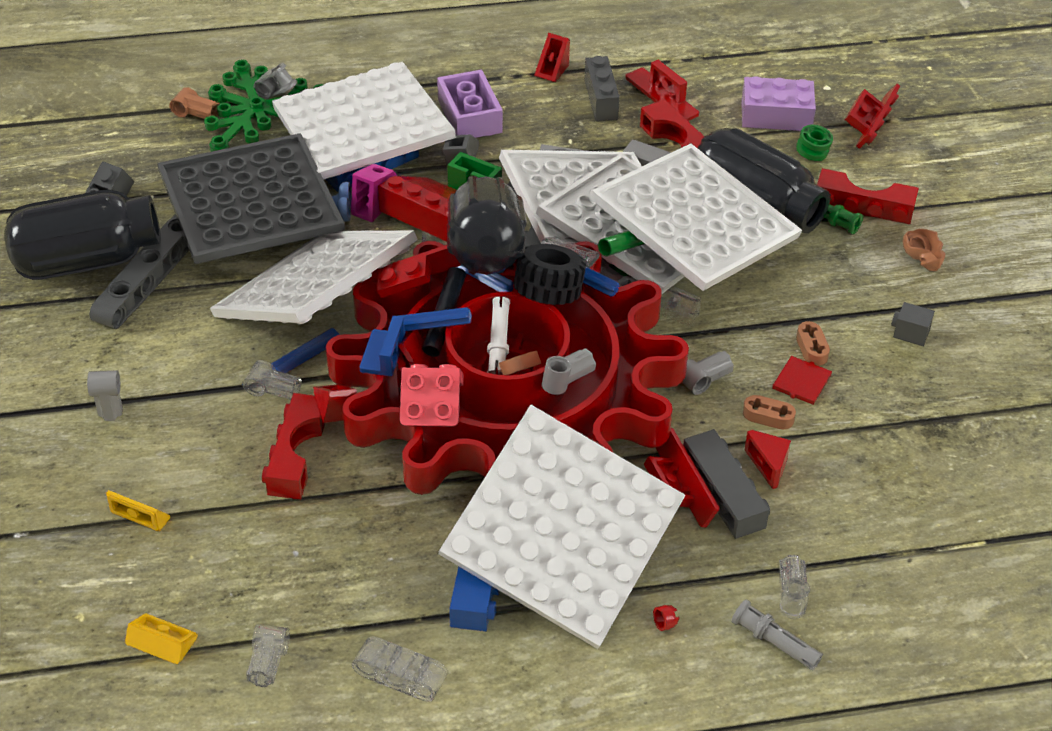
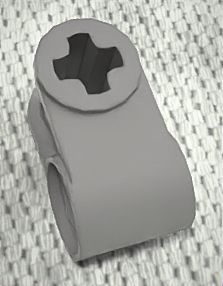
[254,63,297,99]

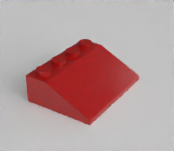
[378,176,457,242]

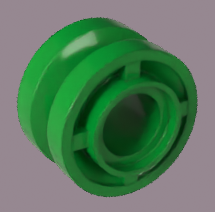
[796,125,833,161]

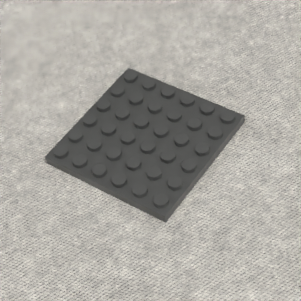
[157,133,345,264]

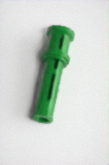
[824,204,863,234]

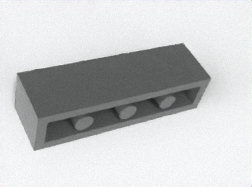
[683,429,770,539]

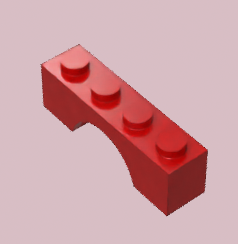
[640,99,704,148]
[817,168,919,224]
[262,393,326,500]

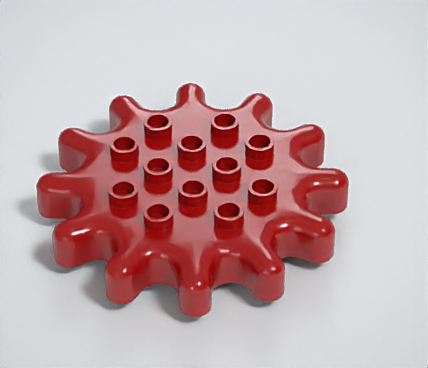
[326,241,689,495]

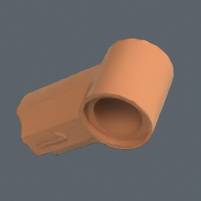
[169,87,219,119]

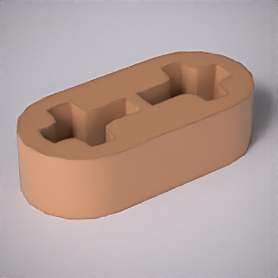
[796,321,830,366]
[499,351,542,375]
[743,395,796,430]

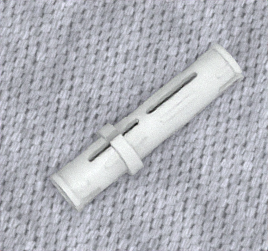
[487,297,510,375]

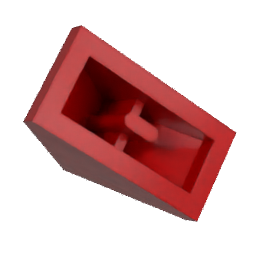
[534,32,570,82]
[313,384,357,423]
[744,430,791,489]

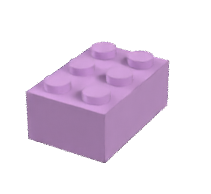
[437,70,503,138]
[742,77,816,131]

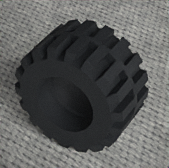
[513,244,586,305]

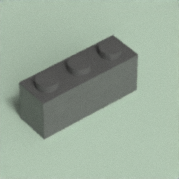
[584,56,620,121]

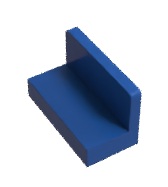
[359,316,405,376]

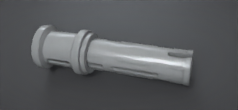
[732,599,823,671]

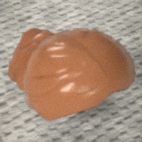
[903,228,945,271]

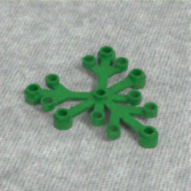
[204,60,324,152]

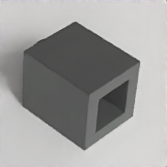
[891,302,935,346]

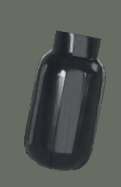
[697,128,831,234]
[447,176,527,275]
[4,190,161,280]

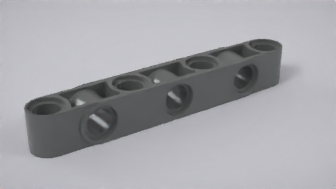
[89,215,189,329]

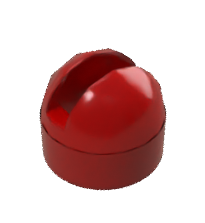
[653,605,680,631]

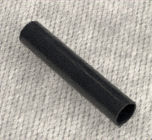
[422,267,466,357]

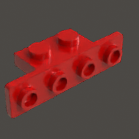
[625,60,699,121]
[844,83,900,149]
[357,245,461,298]
[643,428,719,528]

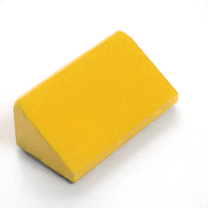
[106,490,170,532]
[125,613,198,664]

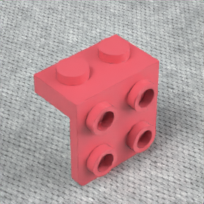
[400,364,464,427]

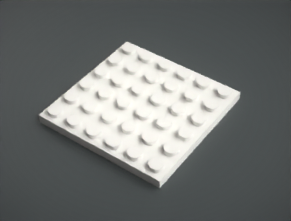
[272,62,456,180]
[589,144,802,291]
[499,150,641,248]
[536,153,685,294]
[210,230,418,324]
[438,405,685,649]

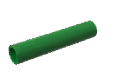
[598,230,645,257]

